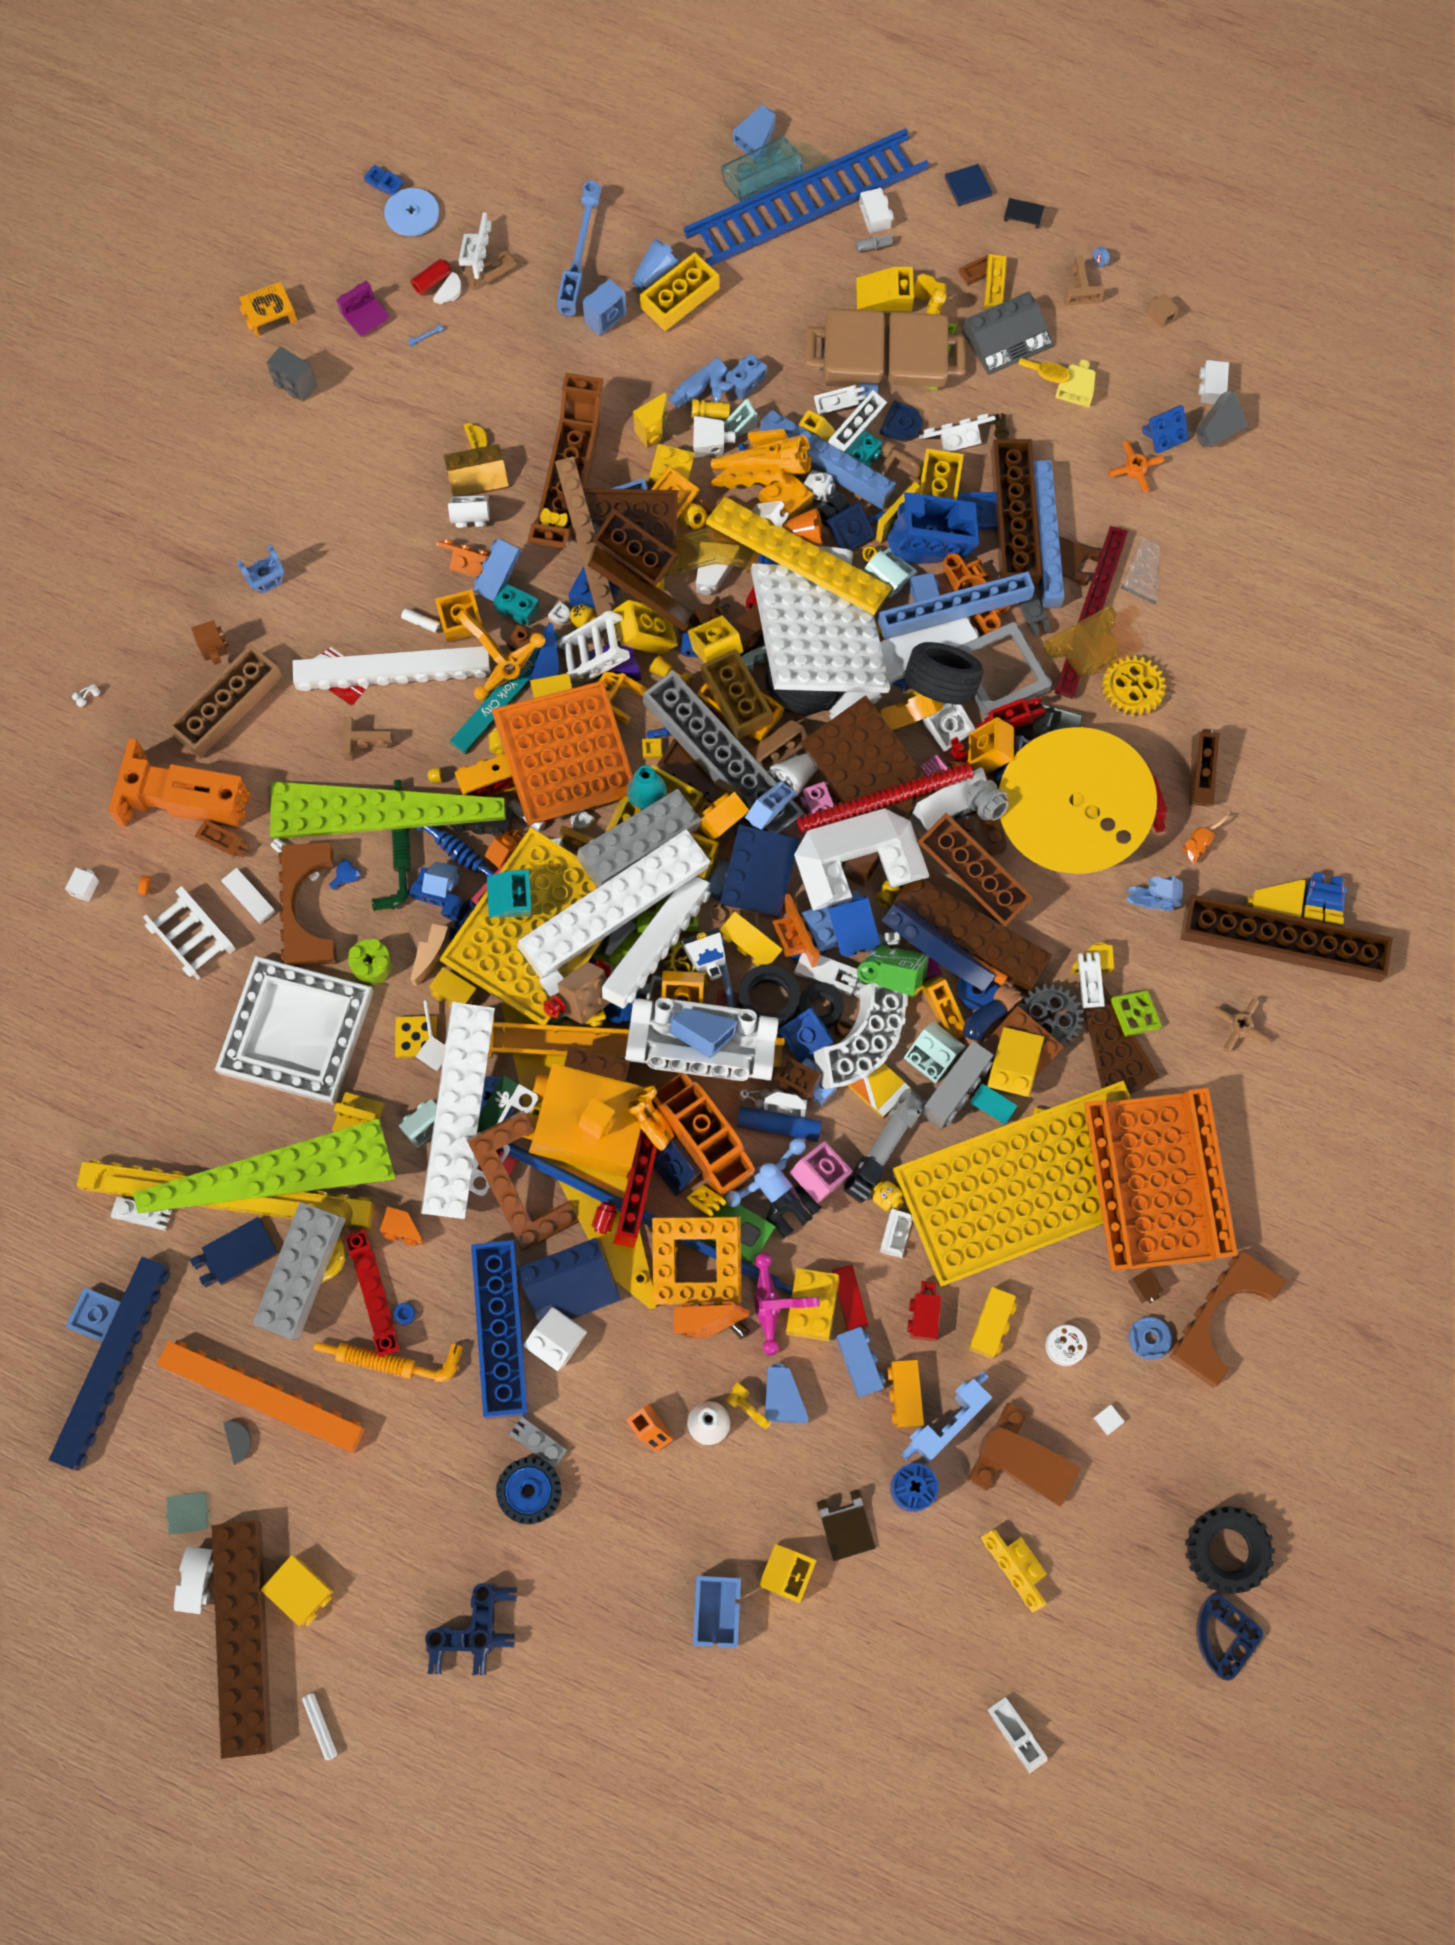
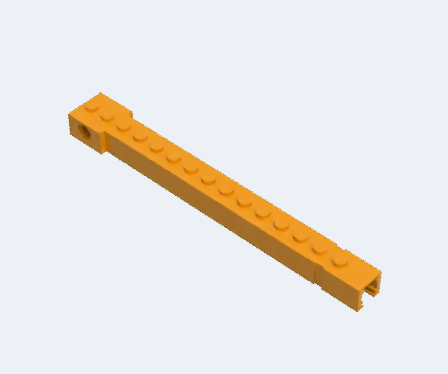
[487,1016,784,1068]

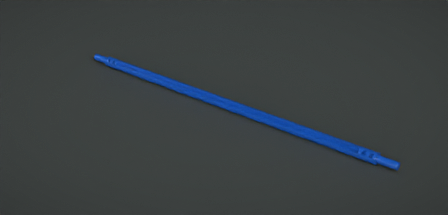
[497,1143,793,1296]

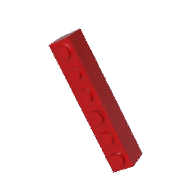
[613,1129,657,1248]

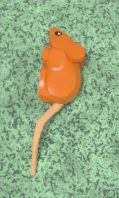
[1182,811,1230,865]

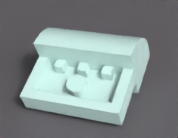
[863,548,918,598]

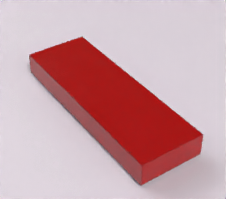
[832,1265,869,1331]

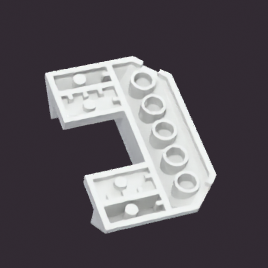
[794,808,930,911]

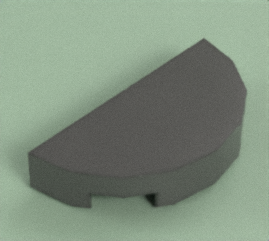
[223,1421,252,1465]

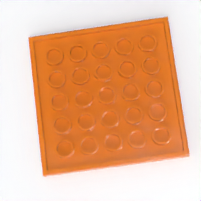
[491,681,633,826]

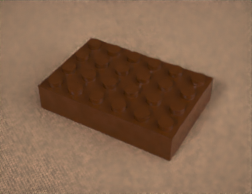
[800,695,936,817]

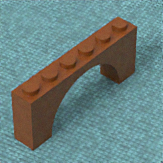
[279,842,337,967]
[1170,1251,1286,1388]

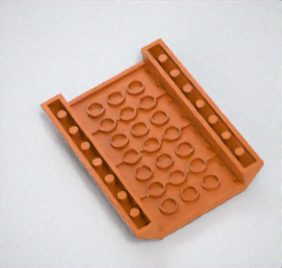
[1084,1088,1238,1271]

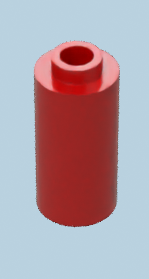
[410,259,451,295]

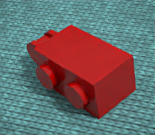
[907,1280,941,1341]

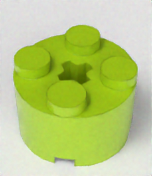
[348,939,393,985]

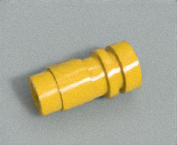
[691,399,730,419]

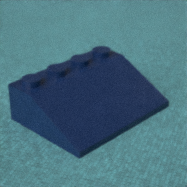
[720,824,799,917]
[517,1238,621,1323]

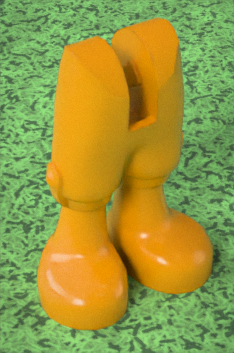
[626,1086,675,1151]

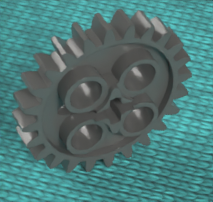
[1019,984,1084,1048]

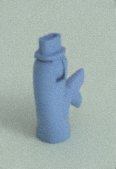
[669,357,734,409]

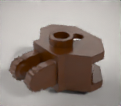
[690,596,731,628]

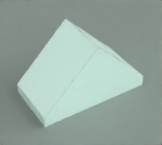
[724,399,757,438]

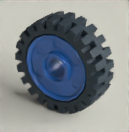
[496,1458,562,1525]

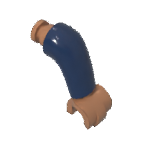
[963,985,1023,1048]

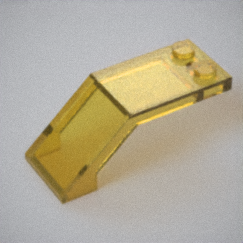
[665,527,759,577]

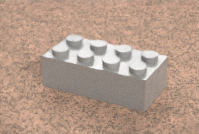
[921,1041,993,1129]

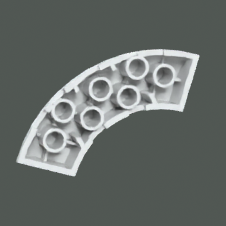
[814,983,908,1089]

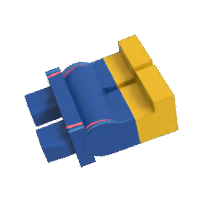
[1301,872,1347,926]

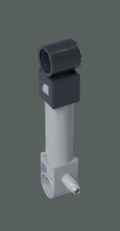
[843,1088,926,1203]

